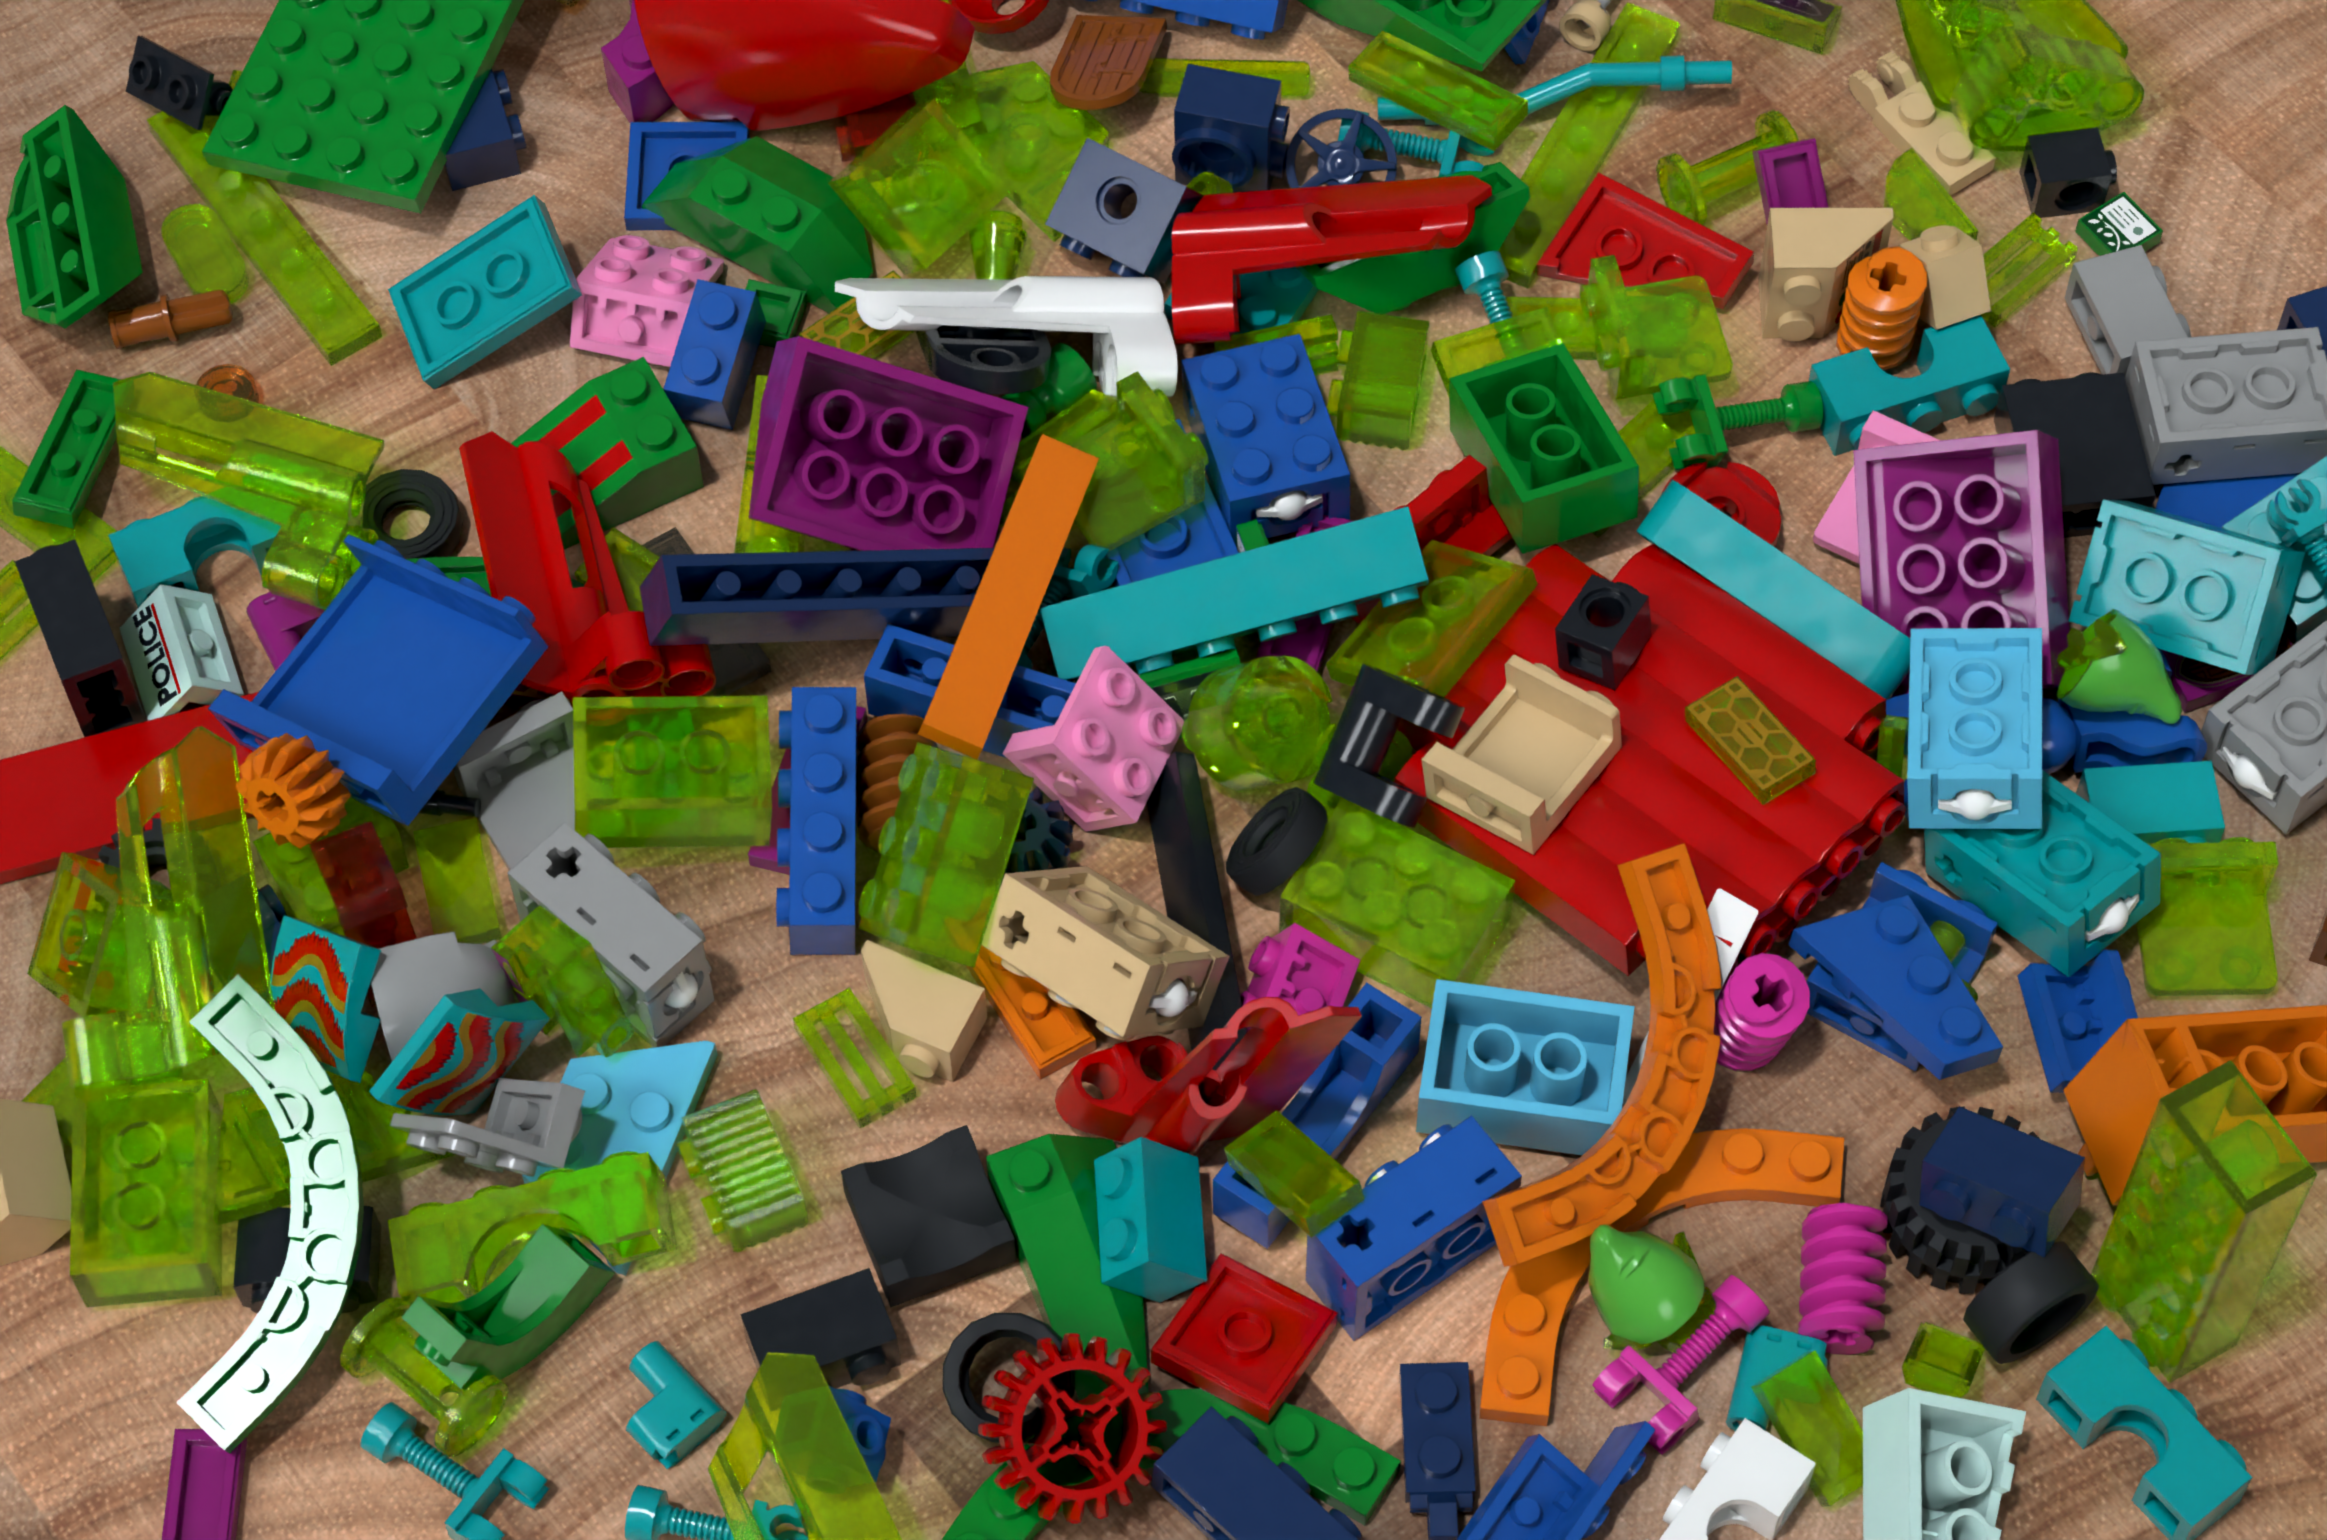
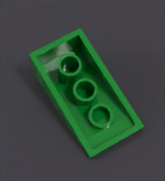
[1297,0,1547,71]

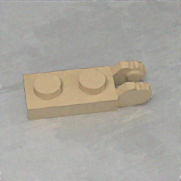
[1848,52,1996,198]

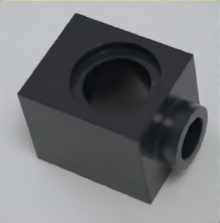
[2019,127,2117,219]
[1555,574,1652,690]

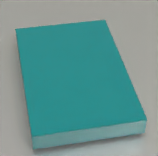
[388,195,582,389]

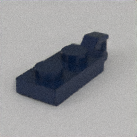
[1399,1362,1476,1540]

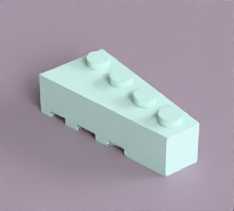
[1863,1388,2026,1540]

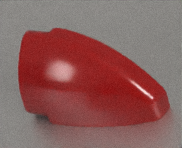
[634,0,975,131]

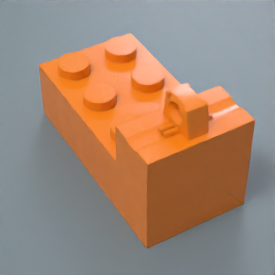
[2063,1005,2327,1205]

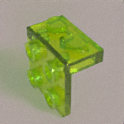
[1580,255,1733,400]
[1067,371,1209,552]
[2137,837,2279,996]

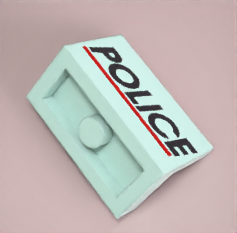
[120,584,244,721]

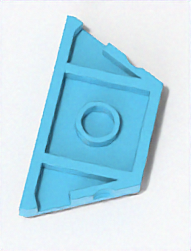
[522,1041,718,1276]

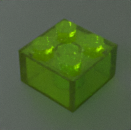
[828,98,1011,275]

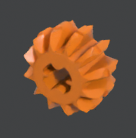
[235,733,351,849]

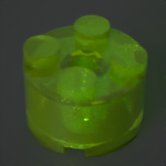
[1182,655,1336,793]

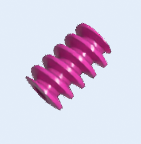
[1714,953,1810,1071]
[1798,1203,1887,1355]

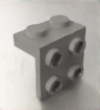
[453,691,626,871]
[390,1078,585,1177]

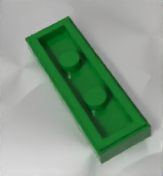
[12,369,136,529]

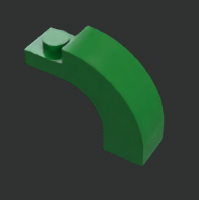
[401,1224,615,1390]

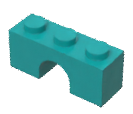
[1808,315,2010,456]
[108,467,320,608]
[2036,1326,2253,1540]

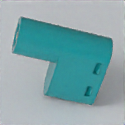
[1726,1325,1828,1431]
[626,1341,727,1469]

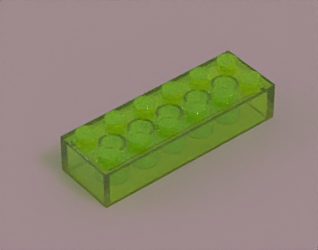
[2091,1060,2317,1383]

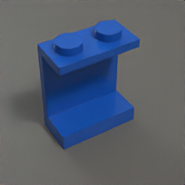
[1807,862,1998,1072]

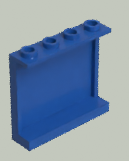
[208,534,549,826]

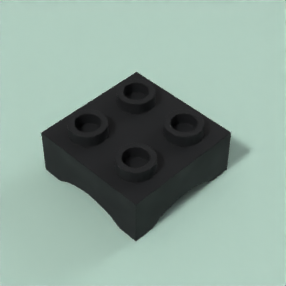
[841,1125,1017,1308]

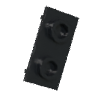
[126,36,233,130]

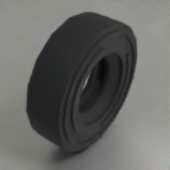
[350,469,463,559]
[1226,787,1328,896]

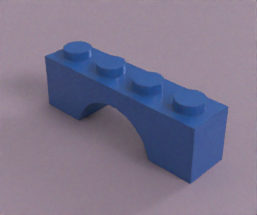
[1213,982,1422,1249]

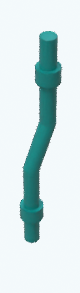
[1378,55,1732,125]

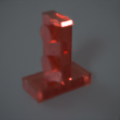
[309,821,417,1007]

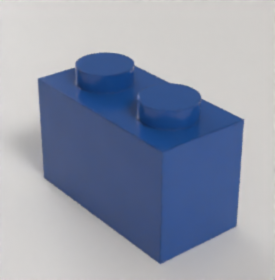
[663,279,766,430]

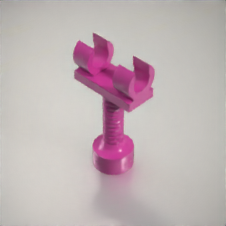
[1592,1275,1770,1454]

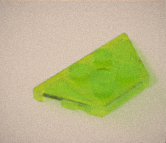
[909,61,1109,242]
[213,1070,456,1226]

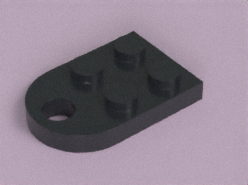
[916,325,1051,394]

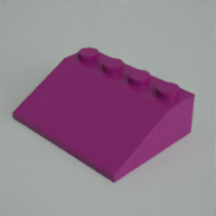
[749,336,1028,551]
[1853,430,2072,698]

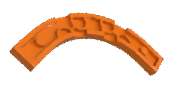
[1482,843,1721,1267]
[1479,1128,1844,1426]

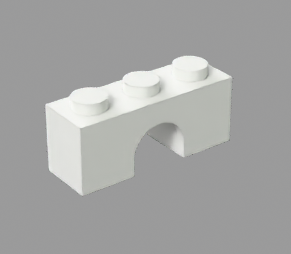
[1646,1418,1816,1540]

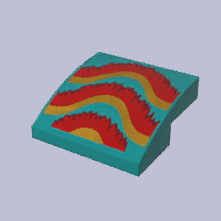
[269,915,381,1083]
[369,988,550,1116]

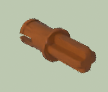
[108,289,233,349]

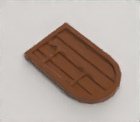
[1050,15,1167,110]

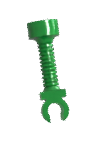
[1652,374,1823,471]

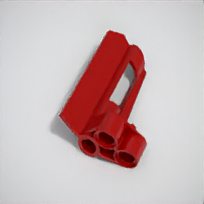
[459,431,716,720]
[1055,997,1362,1156]

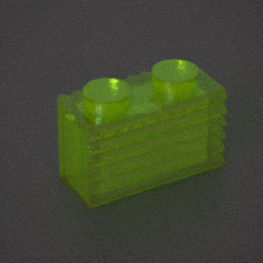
[1327,311,1430,451]
[676,1089,809,1252]

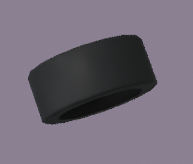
[1963,1241,2099,1364]
[942,1313,1075,1443]

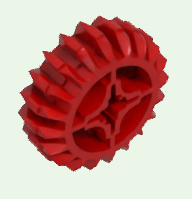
[978,1333,1167,1524]

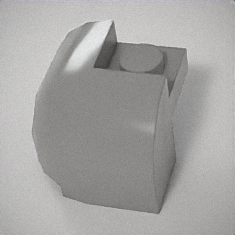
[371,932,518,1061]

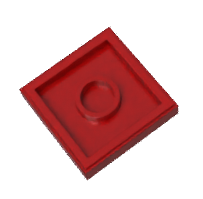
[1151,1253,1338,1424]

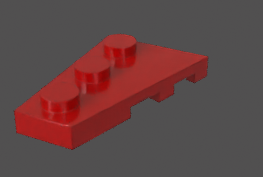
[1536,172,1754,309]

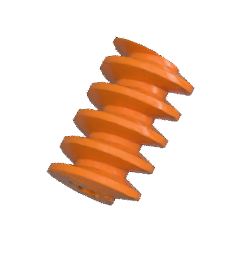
[1836,246,1927,370]

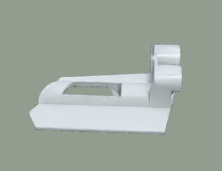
[835,276,1178,397]

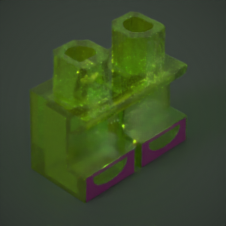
[491,905,635,1058]

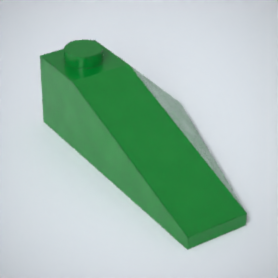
[986,1134,1149,1402]

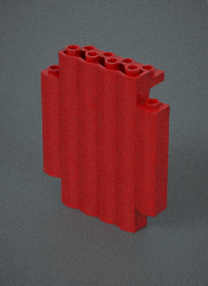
[1395,544,1906,984]

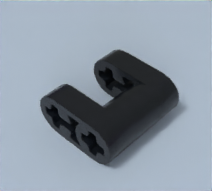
[1313,663,1465,828]

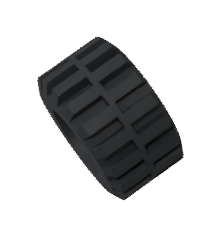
[1880,1106,2040,1294]

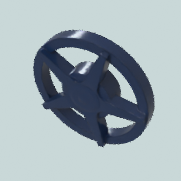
[1286,109,1397,188]

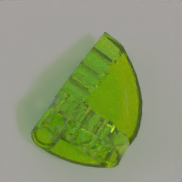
[1895,0,2144,152]

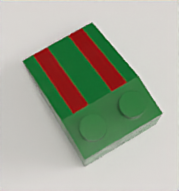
[511,357,704,550]

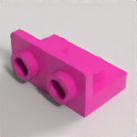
[1240,923,1360,1032]

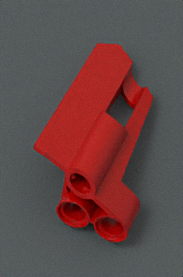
[1172,175,1492,345]

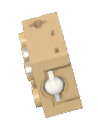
[980,866,1230,1040]

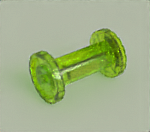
[1656,110,1799,225]
[340,1297,509,1457]

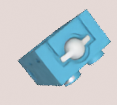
[1907,628,2042,829]

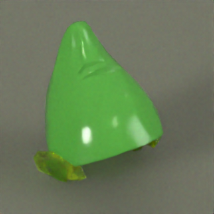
[2057,608,2182,724]
[1588,1225,1704,1351]

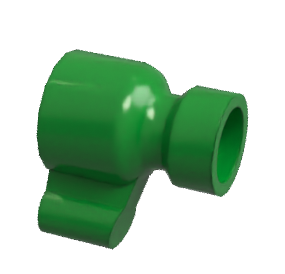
[1001,342,1097,438]

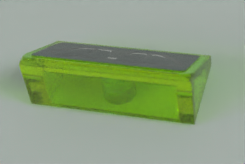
[1713,0,1842,55]

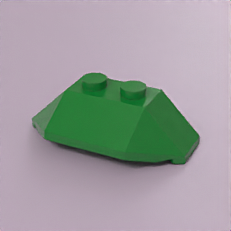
[6,105,143,329]
[642,136,874,320]
[1296,162,1531,316]

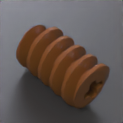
[858,714,939,858]

